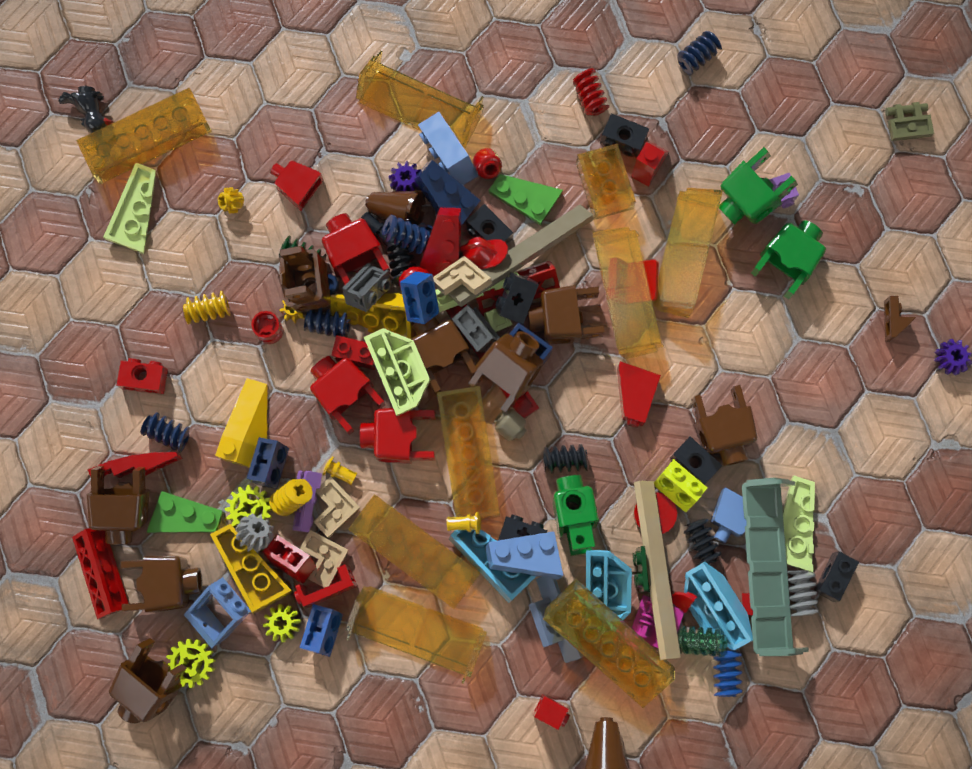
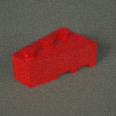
[419,207,461,276]

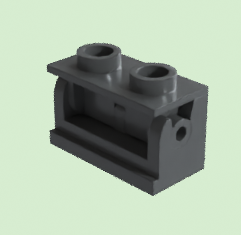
[342,263,391,312]
[452,305,500,353]

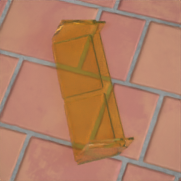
[356,50,484,148]
[650,188,722,318]
[593,227,664,359]
[346,586,487,684]

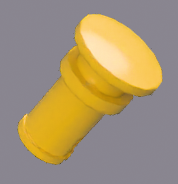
[322,456,357,485]
[447,512,481,534]

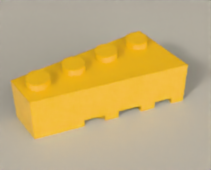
[210,524,292,614]

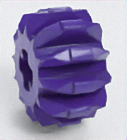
[388,161,421,191]
[934,339,972,376]

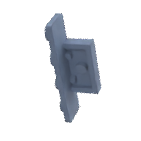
[529,576,583,663]

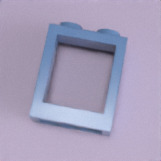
[184,577,251,648]

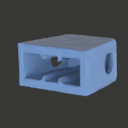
[711,487,747,544]

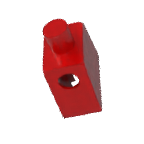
[270,160,324,211]

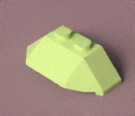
[364,328,430,416]

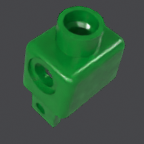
[718,147,798,225]
[751,220,826,300]
[552,475,599,556]

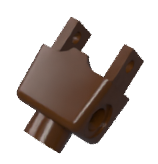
[279,246,331,312]
[528,285,604,344]
[411,316,477,396]
[468,331,544,413]
[691,385,758,466]
[86,466,150,545]
[121,556,202,613]
[109,638,187,724]

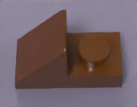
[884,296,916,342]

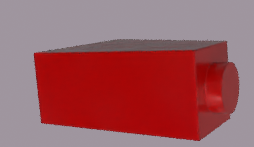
[631,142,669,187]
[617,361,661,428]

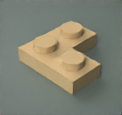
[433,256,492,296]
[313,476,360,538]
[300,530,349,588]

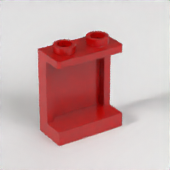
[294,564,358,608]

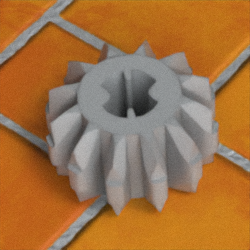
[235,513,274,552]

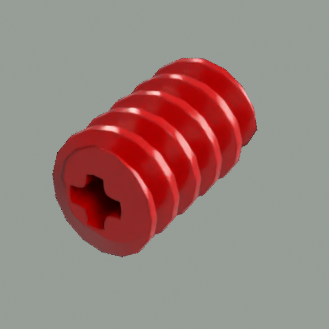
[573,68,610,116]

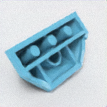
[586,550,632,635]
[684,562,753,650]

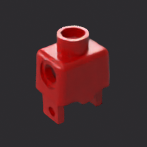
[322,213,391,285]
[310,355,386,435]
[360,408,435,464]

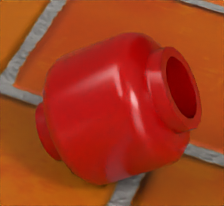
[473,148,502,179]

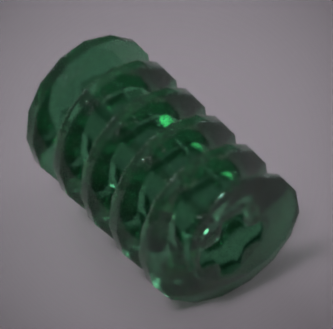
[678,626,728,657]

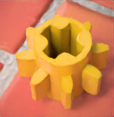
[218,187,244,214]
[279,300,304,324]

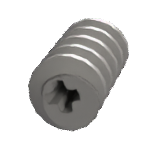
[787,570,819,616]

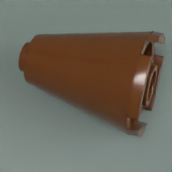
[365,191,426,225]
[585,717,628,769]

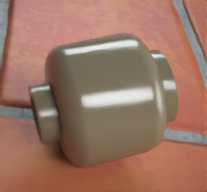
[494,409,527,441]

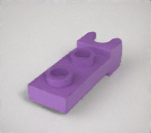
[292,470,322,532]

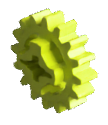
[225,485,272,527]
[166,639,216,688]

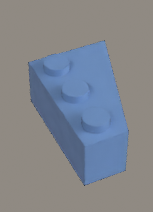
[418,112,478,185]
[486,532,563,580]

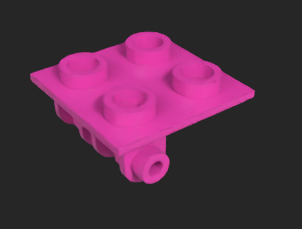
[629,595,684,648]

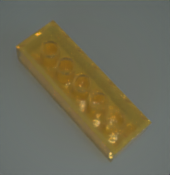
[76,87,212,184]
[437,386,500,520]
[348,494,481,609]
[543,579,675,708]

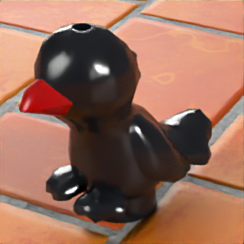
[58,86,113,135]

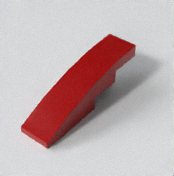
[87,452,183,478]

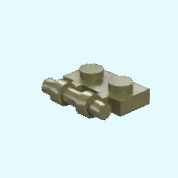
[885,102,934,141]

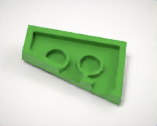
[489,174,563,225]
[147,491,224,533]

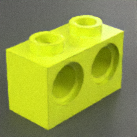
[654,460,707,512]

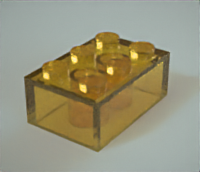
[576,144,636,220]

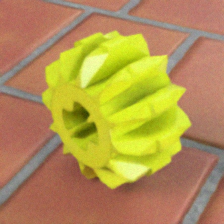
[263,604,301,642]

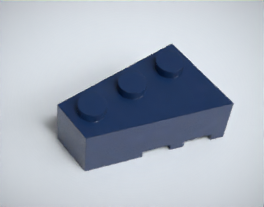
[414,160,481,226]

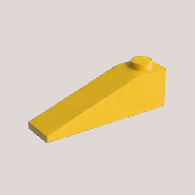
[331,293,415,339]
[215,378,268,468]

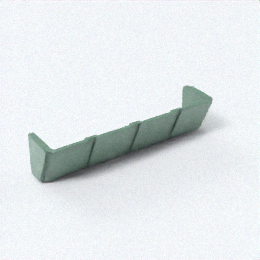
[742,478,809,656]

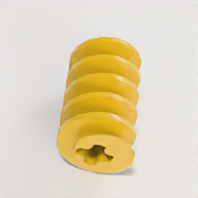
[183,291,231,325]
[269,479,313,516]

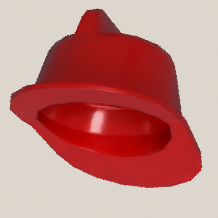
[460,237,508,269]

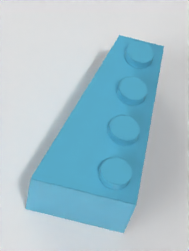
[449,530,536,603]

